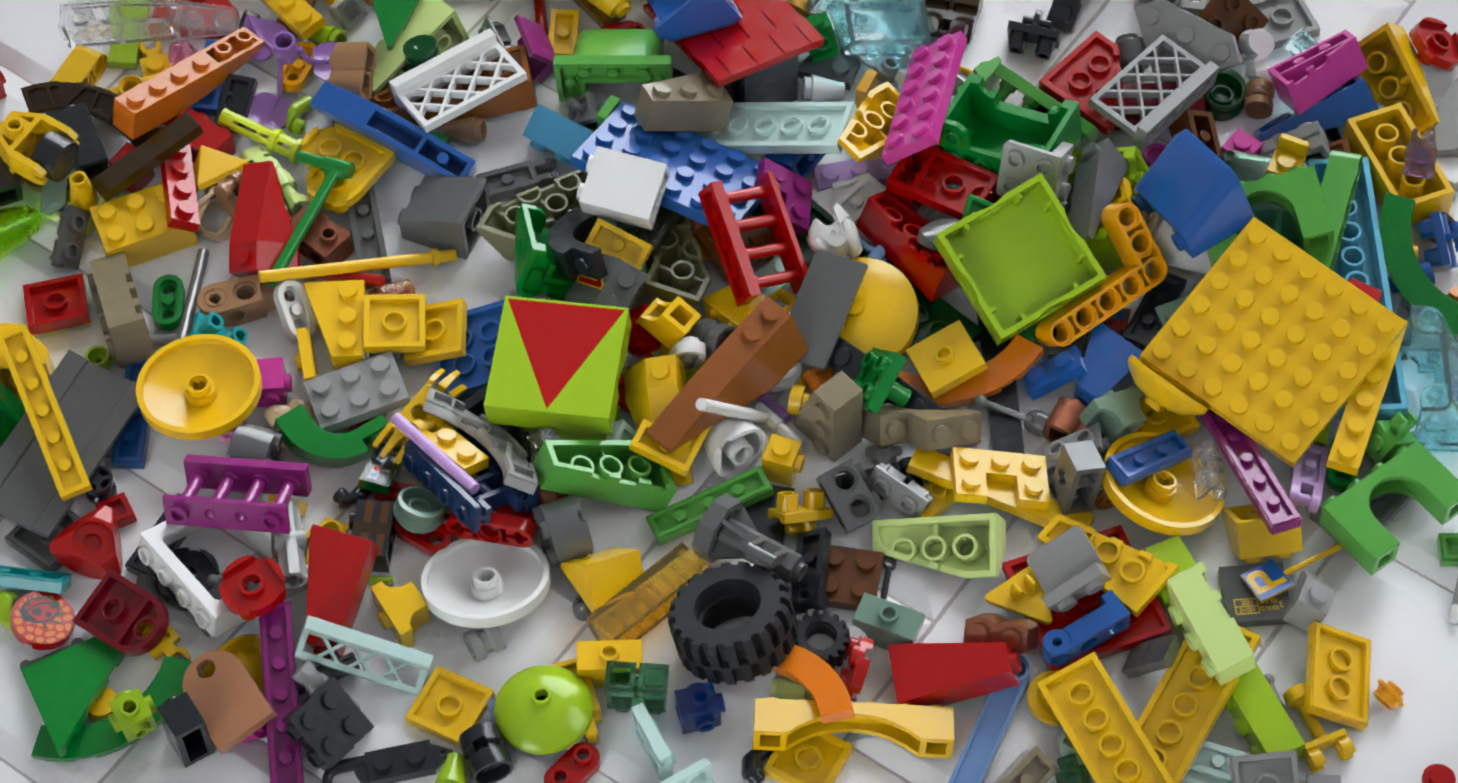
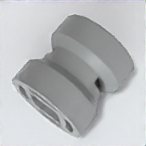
[463,626,507,662]

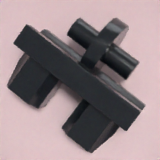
[1007,10,1061,60]

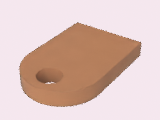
[182,650,277,755]

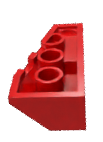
[229,161,300,278]

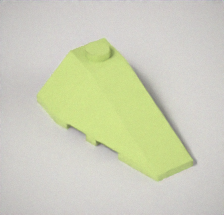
[872,513,1006,579]

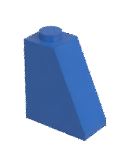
[1074,323,1143,407]

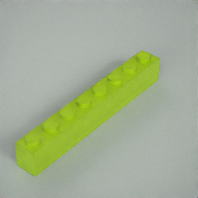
[1144,535,1306,761]

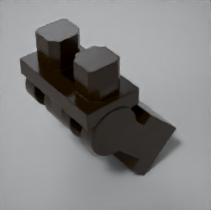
[918,0,984,44]

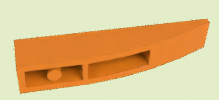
[113,27,264,140]

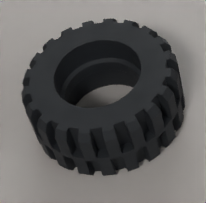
[668,561,798,685]

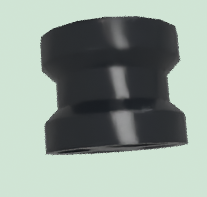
[85,466,117,505]

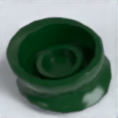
[1203,68,1246,122]

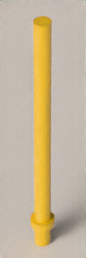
[258,248,457,283]

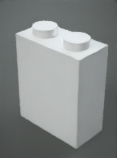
[576,146,670,230]

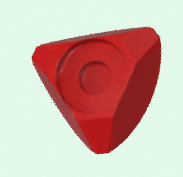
[49,505,123,580]

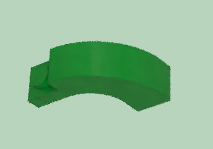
[273,404,388,467]

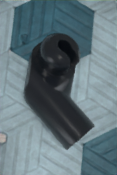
[333,485,373,509]
[741,749,774,783]

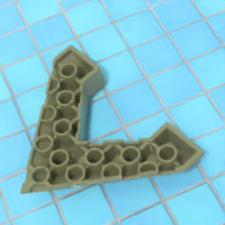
[476,169,711,307]

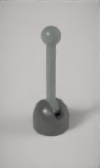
[974,395,1049,437]

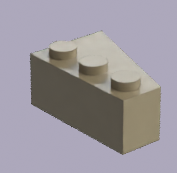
[792,370,863,462]

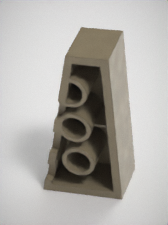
[87,251,155,368]

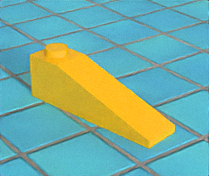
[1358,22,1440,135]
[837,81,900,162]

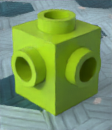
[108,687,158,743]

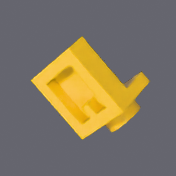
[1266,133,1309,175]

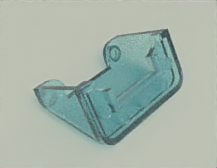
[1400,305,1458,452]

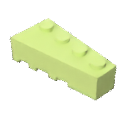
[372,0,470,94]

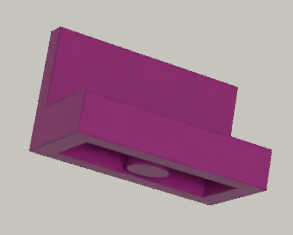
[514,15,556,84]

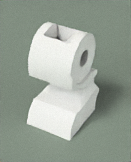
[1238,28,1277,81]

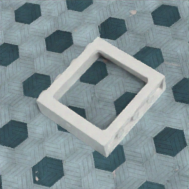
[138,491,309,638]

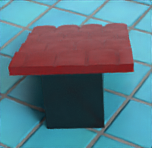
[643,0,824,102]

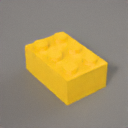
[89,183,198,268]

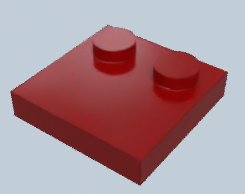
[22,273,91,335]

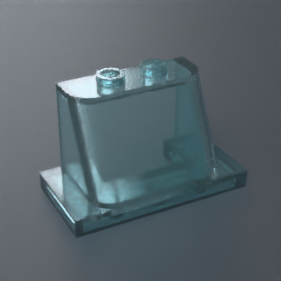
[807,0,932,59]

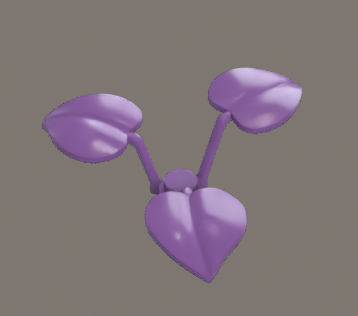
[243,15,336,133]

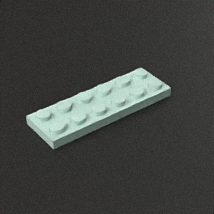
[692,101,857,154]

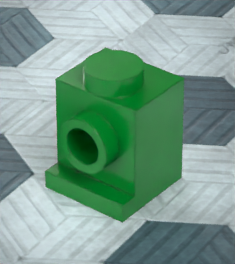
[805,11,840,63]

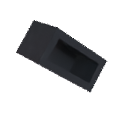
[157,692,215,768]

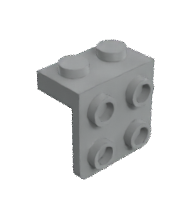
[996,140,1075,202]
[1027,526,1112,613]

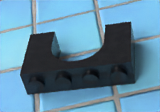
[0,102,109,207]

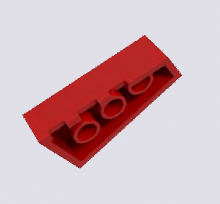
[856,190,960,302]

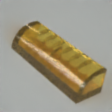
[585,542,708,641]

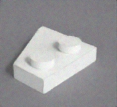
[812,173,886,225]

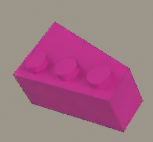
[1267,29,1368,115]

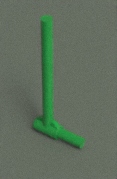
[266,151,355,287]

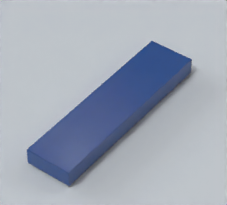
[111,360,150,469]

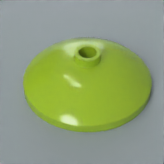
[494,665,593,755]

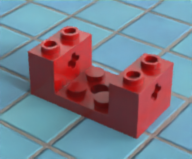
[886,146,1001,220]

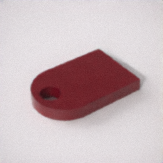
[72,569,169,657]

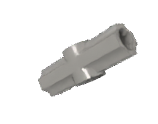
[271,498,308,591]

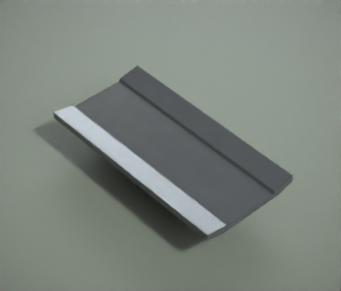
[0,349,139,539]

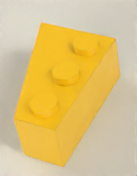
[303,280,367,371]

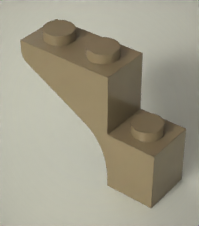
[862,403,981,451]

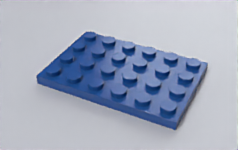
[570,102,760,227]

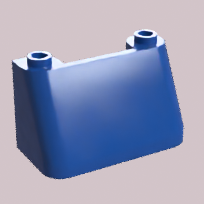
[641,0,743,42]
[1131,129,1255,258]

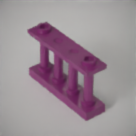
[162,454,312,534]

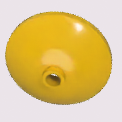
[1127,354,1209,416]

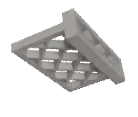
[1088,34,1220,151]

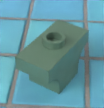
[1079,386,1147,443]
[852,592,925,650]

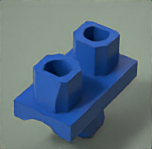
[1417,211,1458,269]

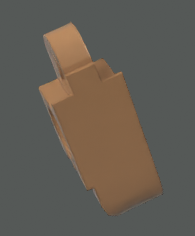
[197,274,290,327]

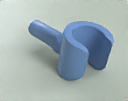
[859,237,887,262]

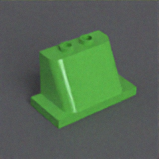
[553,29,674,102]

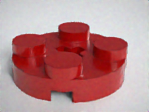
[1409,17,1458,71]
[219,555,286,621]
[839,635,874,702]

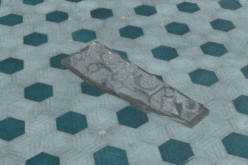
[58,0,238,48]

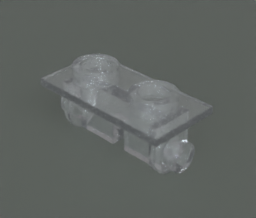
[1191,435,1228,501]

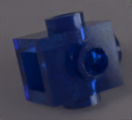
[674,682,726,735]

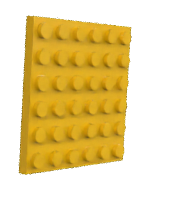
[1140,217,1408,468]

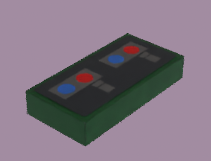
[358,443,403,495]

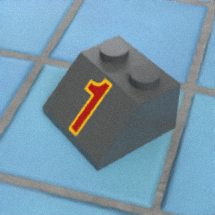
[563,253,647,310]

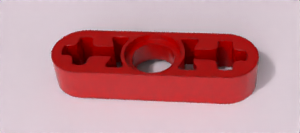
[445,512,537,548]

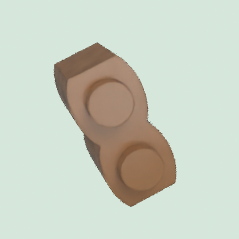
[326,42,377,101]

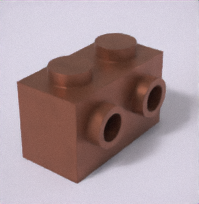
[291,204,354,265]

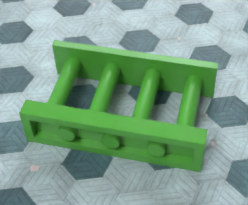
[995,64,1101,142]

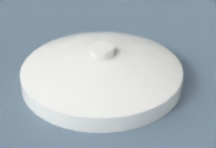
[421,538,551,628]

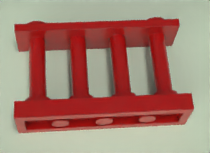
[698,170,809,307]

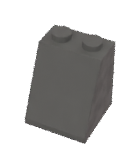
[397,176,490,260]

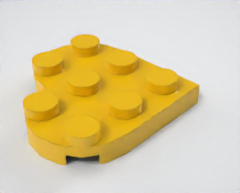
[301,123,396,214]

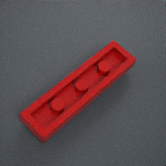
[160,144,200,233]

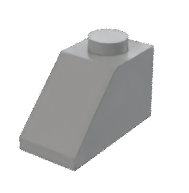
[1282,569,1336,633]

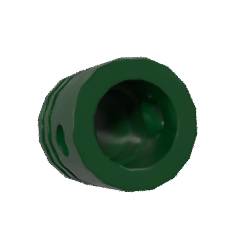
[403,35,440,70]

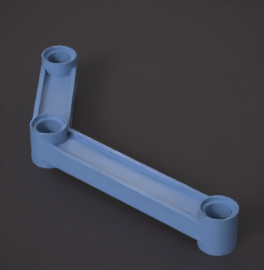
[948,654,1031,783]

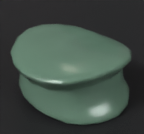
[393,486,446,534]

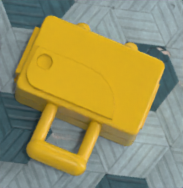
[703,285,796,327]

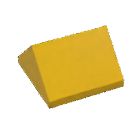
[560,547,647,614]

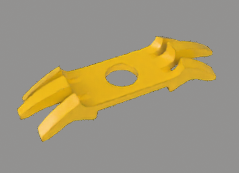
[372,368,468,466]

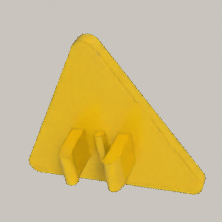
[985,566,1052,625]

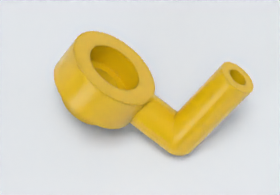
[787,377,811,416]

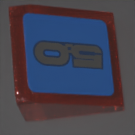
[1101,304,1131,336]

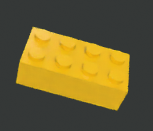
[1343,103,1455,224]

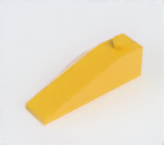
[624,354,694,486]

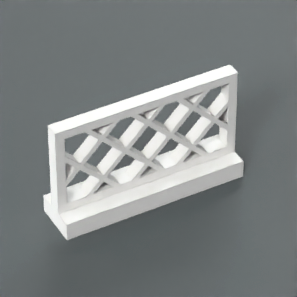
[389,28,528,133]

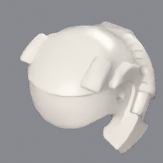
[806,204,863,259]

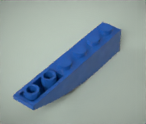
[309,81,476,177]

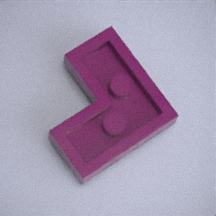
[757,158,813,236]

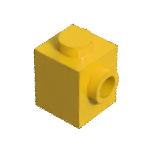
[762,433,806,487]

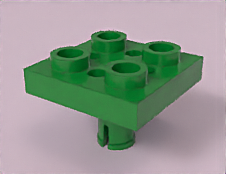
[853,348,911,414]

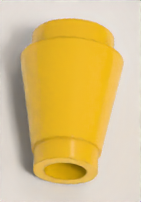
[69,171,99,212]

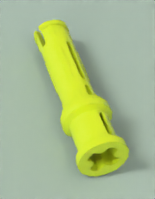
[218,108,303,164]

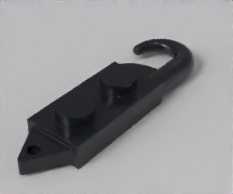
[322,739,453,783]

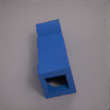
[1042,590,1130,666]

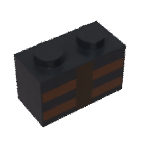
[349,499,396,573]

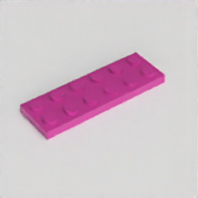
[881,31,967,165]

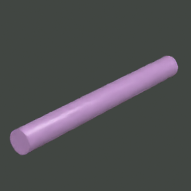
[391,413,480,494]

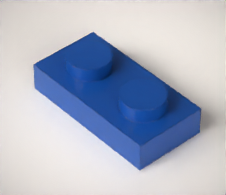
[1023,345,1087,401]

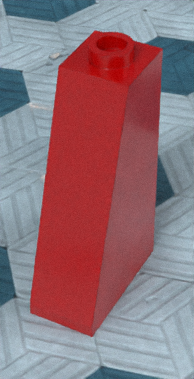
[306,524,379,659]
[887,642,1022,706]

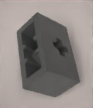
[1049,440,1106,515]

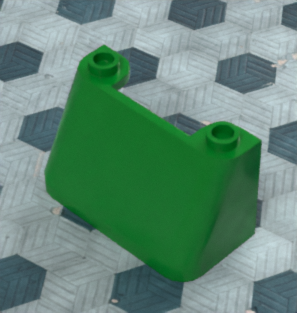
[514,203,646,301]

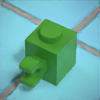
[1365,411,1418,465]

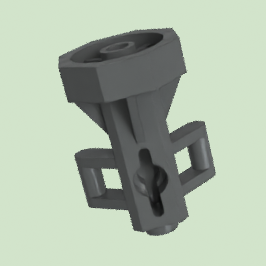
[692,493,808,585]

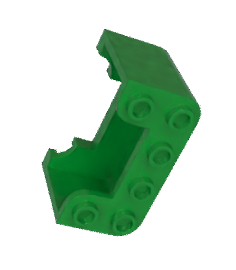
[941,73,1082,175]

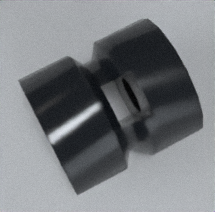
[458,722,514,783]

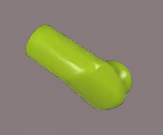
[286,95,313,135]
[0,590,18,631]

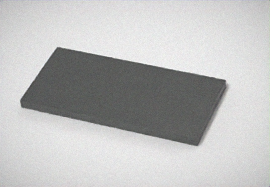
[790,249,868,371]

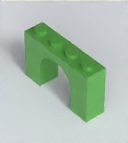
[1206,165,1334,268]
[1319,441,1458,576]

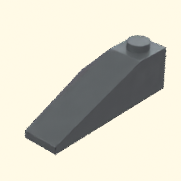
[1069,138,1129,242]

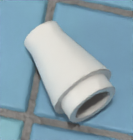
[801,74,845,102]

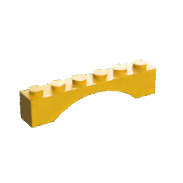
[752,697,955,759]

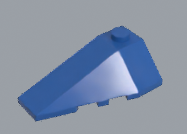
[1253,76,1379,141]

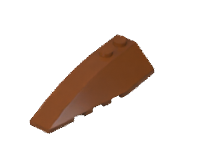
[370,44,538,126]
[645,296,809,453]

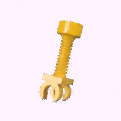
[1282,683,1356,773]

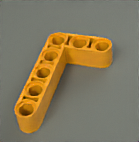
[1035,203,1168,347]

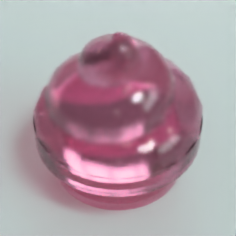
[168,39,199,65]

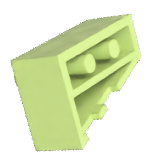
[1167,562,1256,686]

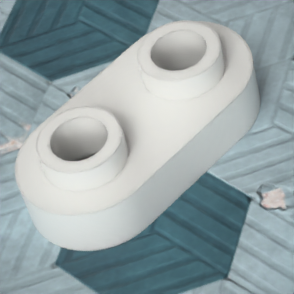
[273,280,316,341]
[668,336,706,371]

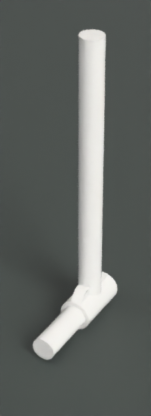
[695,398,806,448]

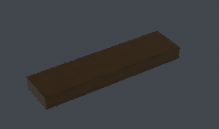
[90,112,204,202]

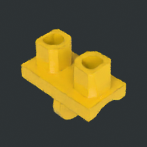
[768,488,833,541]

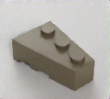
[634,72,733,131]

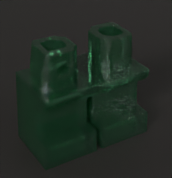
[604,661,670,715]

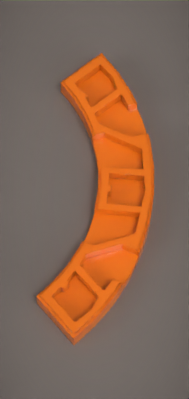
[898,334,1044,408]
[771,645,855,724]

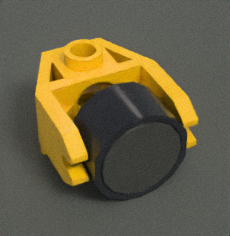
[0,111,80,185]

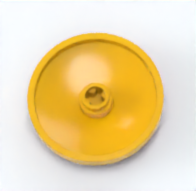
[832,257,920,371]
[136,334,262,440]
[1102,432,1225,536]

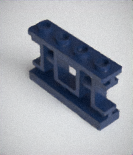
[402,427,539,533]

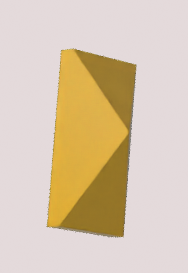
[193,145,249,191]

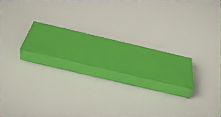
[646,465,775,546]

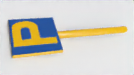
[1240,544,1343,603]

